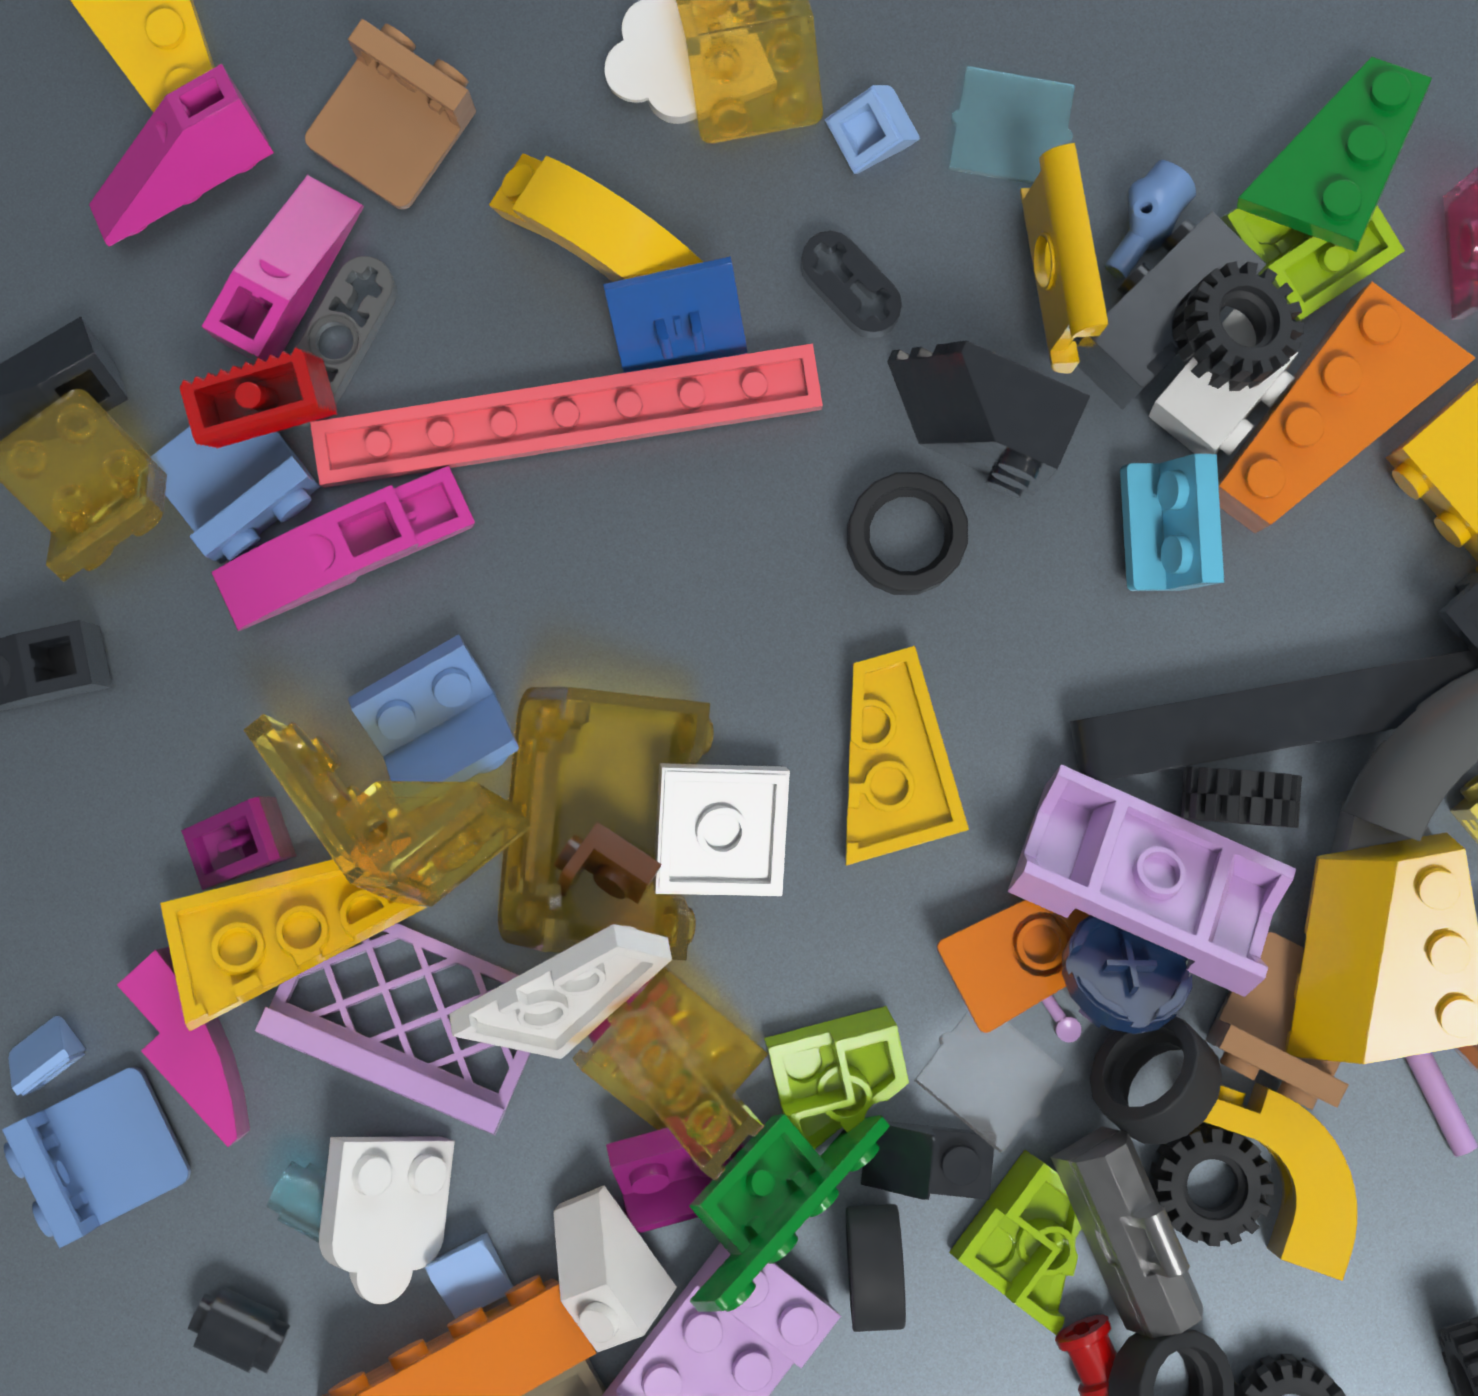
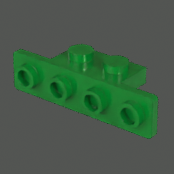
[689,1114,890,1312]

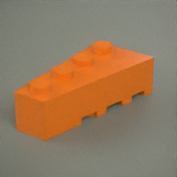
[1218,281,1475,533]
[323,1275,596,1396]

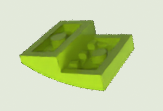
[1220,205,1405,321]

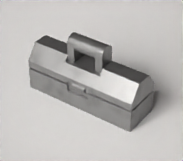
[1051,1127,1203,1338]

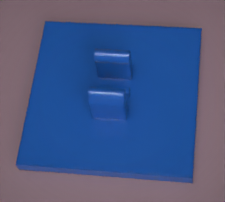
[603,256,748,373]

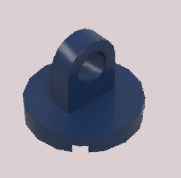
[1062,915,1192,1034]

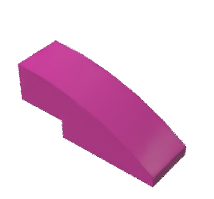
[117,947,250,1147]

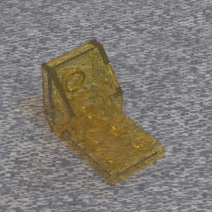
[244,714,532,907]

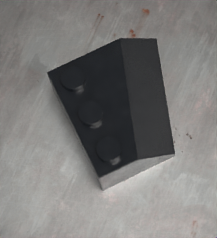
[887,340,1090,498]

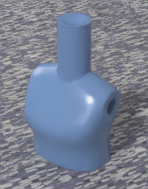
[1104,160,1196,280]

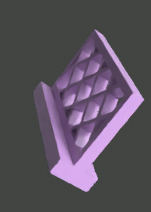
[255,923,531,1136]

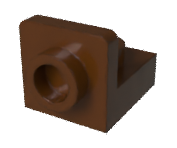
[554,822,662,905]

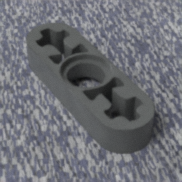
[296,256,397,428]

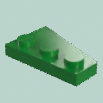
[1237,57,1432,252]

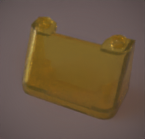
[498,687,714,961]

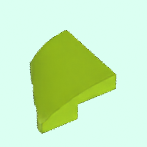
[764,1006,909,1149]
[949,1150,1082,1335]

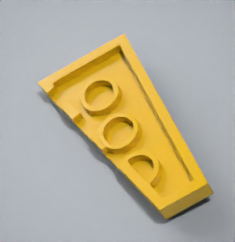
[160,839,431,1031]

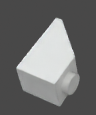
[553,1185,677,1352]

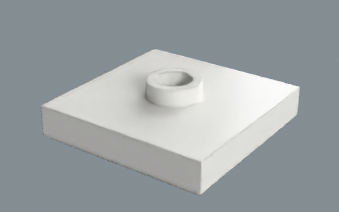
[653,763,790,896]

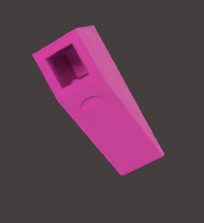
[89,64,274,247]
[201,175,364,362]

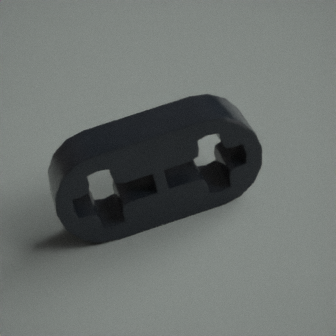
[801,230,902,338]

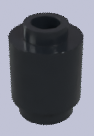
[188,1287,291,1374]

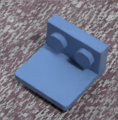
[348,634,519,813]

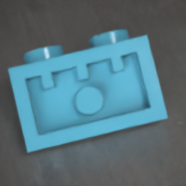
[1120,454,1224,591]

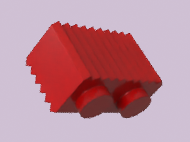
[179,347,337,449]

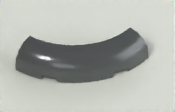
[1341,668,1478,841]

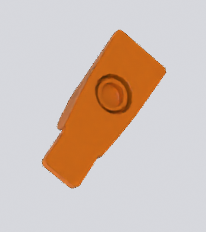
[936,899,1090,1033]

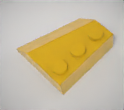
[1285,832,1478,1064]

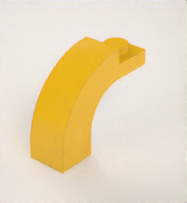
[489,153,703,282]
[1203,1082,1357,1281]

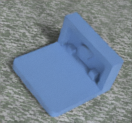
[146,426,321,564]
[2,1067,191,1248]

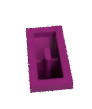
[181,796,296,890]

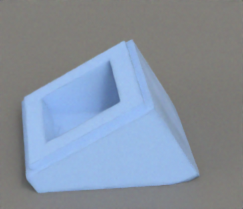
[824,85,920,174]
[8,1016,87,1096]
[425,1232,513,1319]

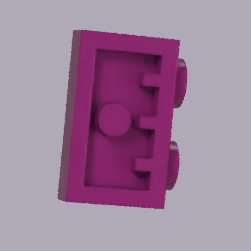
[606,1110,744,1233]

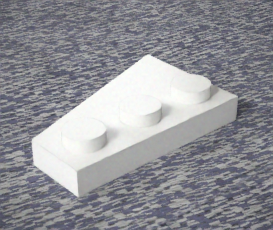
[449,924,672,1059]

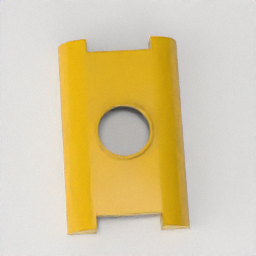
[1020,143,1108,374]

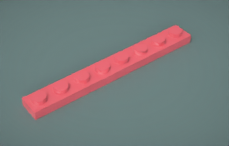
[310,344,823,488]

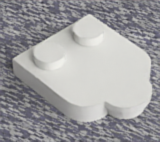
[604,0,776,124]
[319,1136,455,1304]

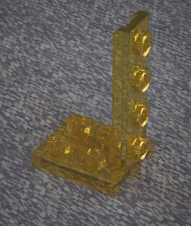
[572,966,768,1181]

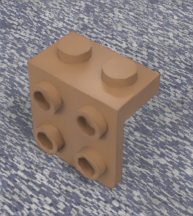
[305,19,476,209]
[1205,931,1349,1110]

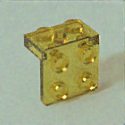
[676,0,823,143]
[0,389,167,582]

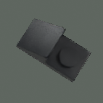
[860,1121,996,1200]

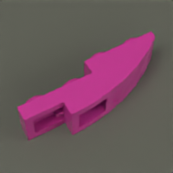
[211,465,475,632]

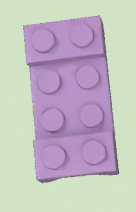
[1008,764,1296,997]
[602,1243,841,1396]

